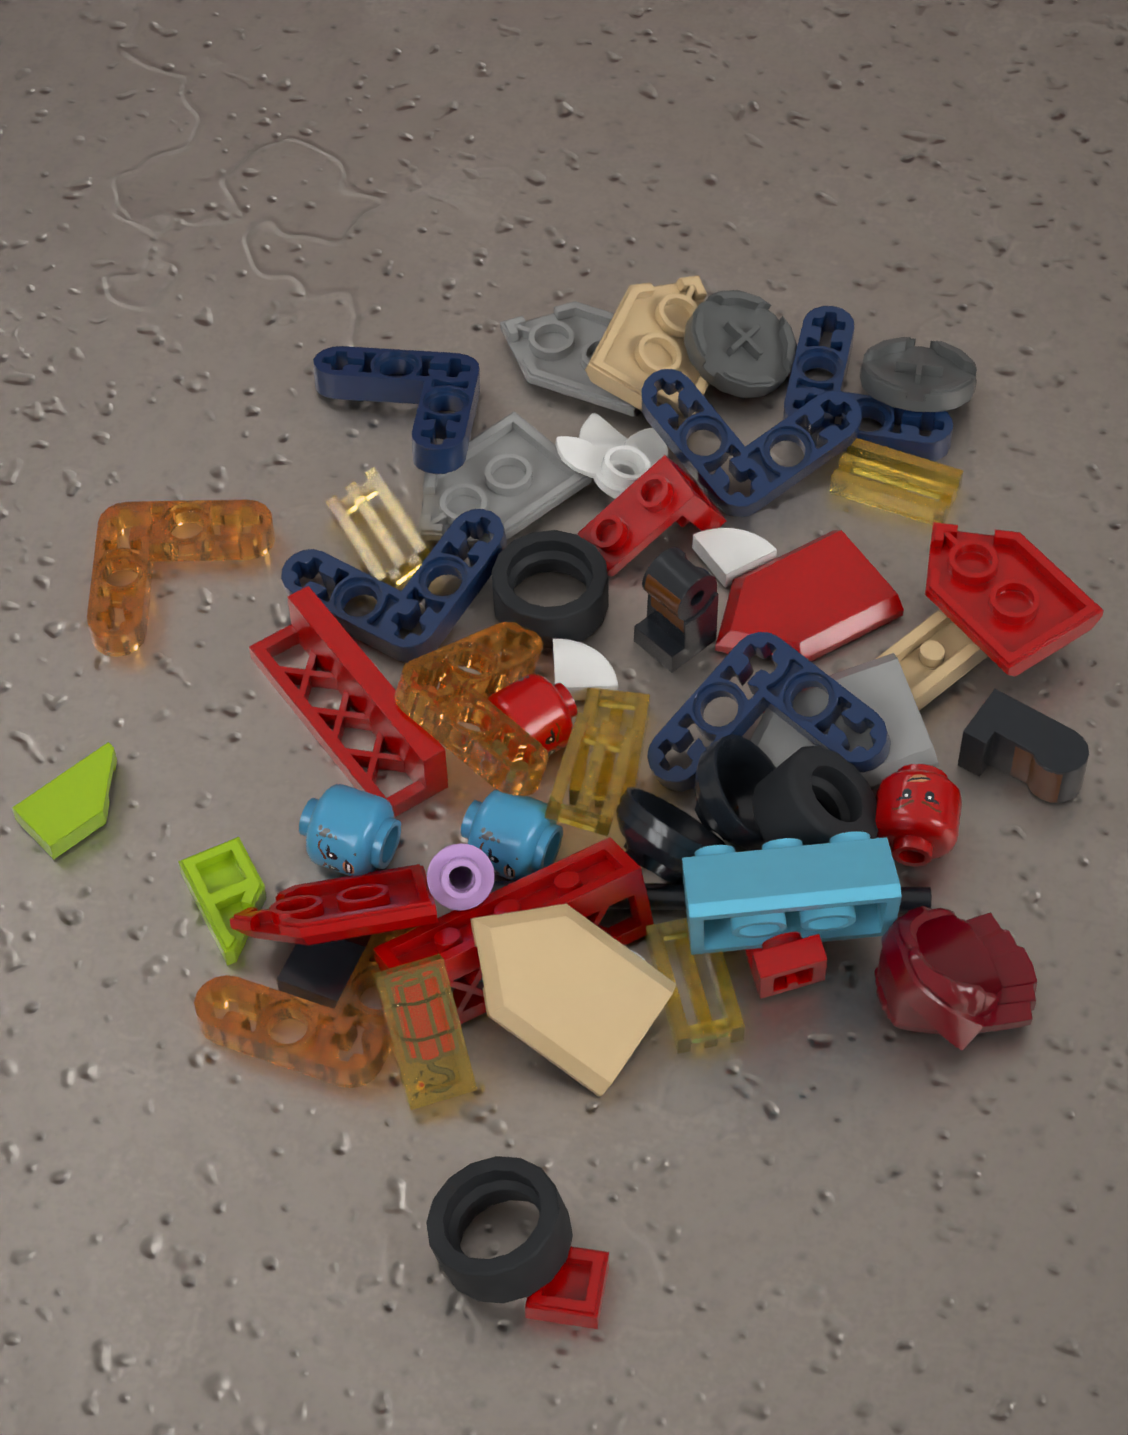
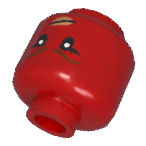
[479,673,577,768]
[875,764,962,867]

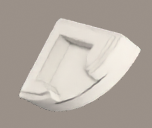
[692,528,777,588]
[553,639,618,701]

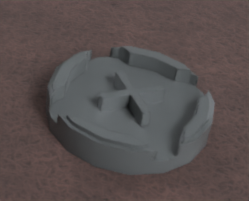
[684,290,797,398]
[860,337,977,412]

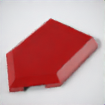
[925,522,1104,677]
[715,530,904,662]
[229,864,438,945]

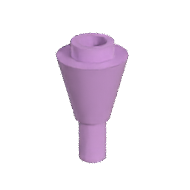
[427,844,495,910]

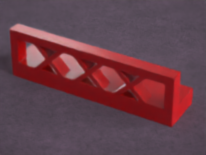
[249,586,449,818]
[373,837,655,1028]

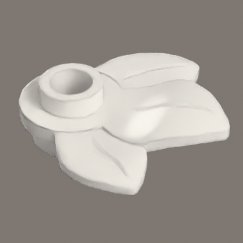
[555,413,668,499]

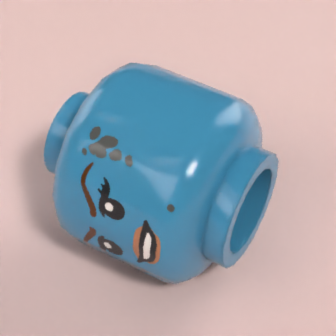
[299,784,401,876]
[461,787,563,881]

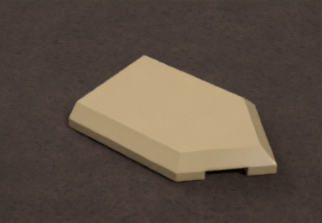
[585,275,709,428]
[471,904,677,1097]

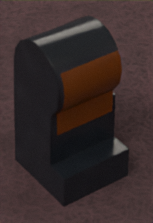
[634,547,719,673]
[958,689,1089,803]

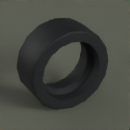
[492,530,609,649]
[426,1156,573,1304]

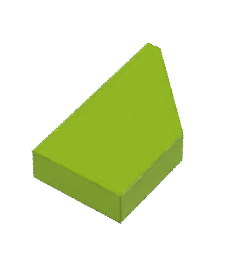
[12,742,117,860]
[178,837,267,966]

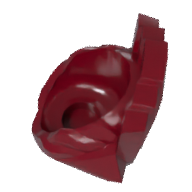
[874,906,1037,1051]

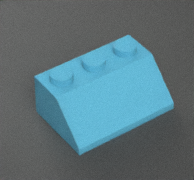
[682,831,902,955]

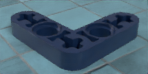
[783,306,953,463]
[313,346,480,474]
[641,369,862,517]
[281,509,507,663]
[647,632,891,791]

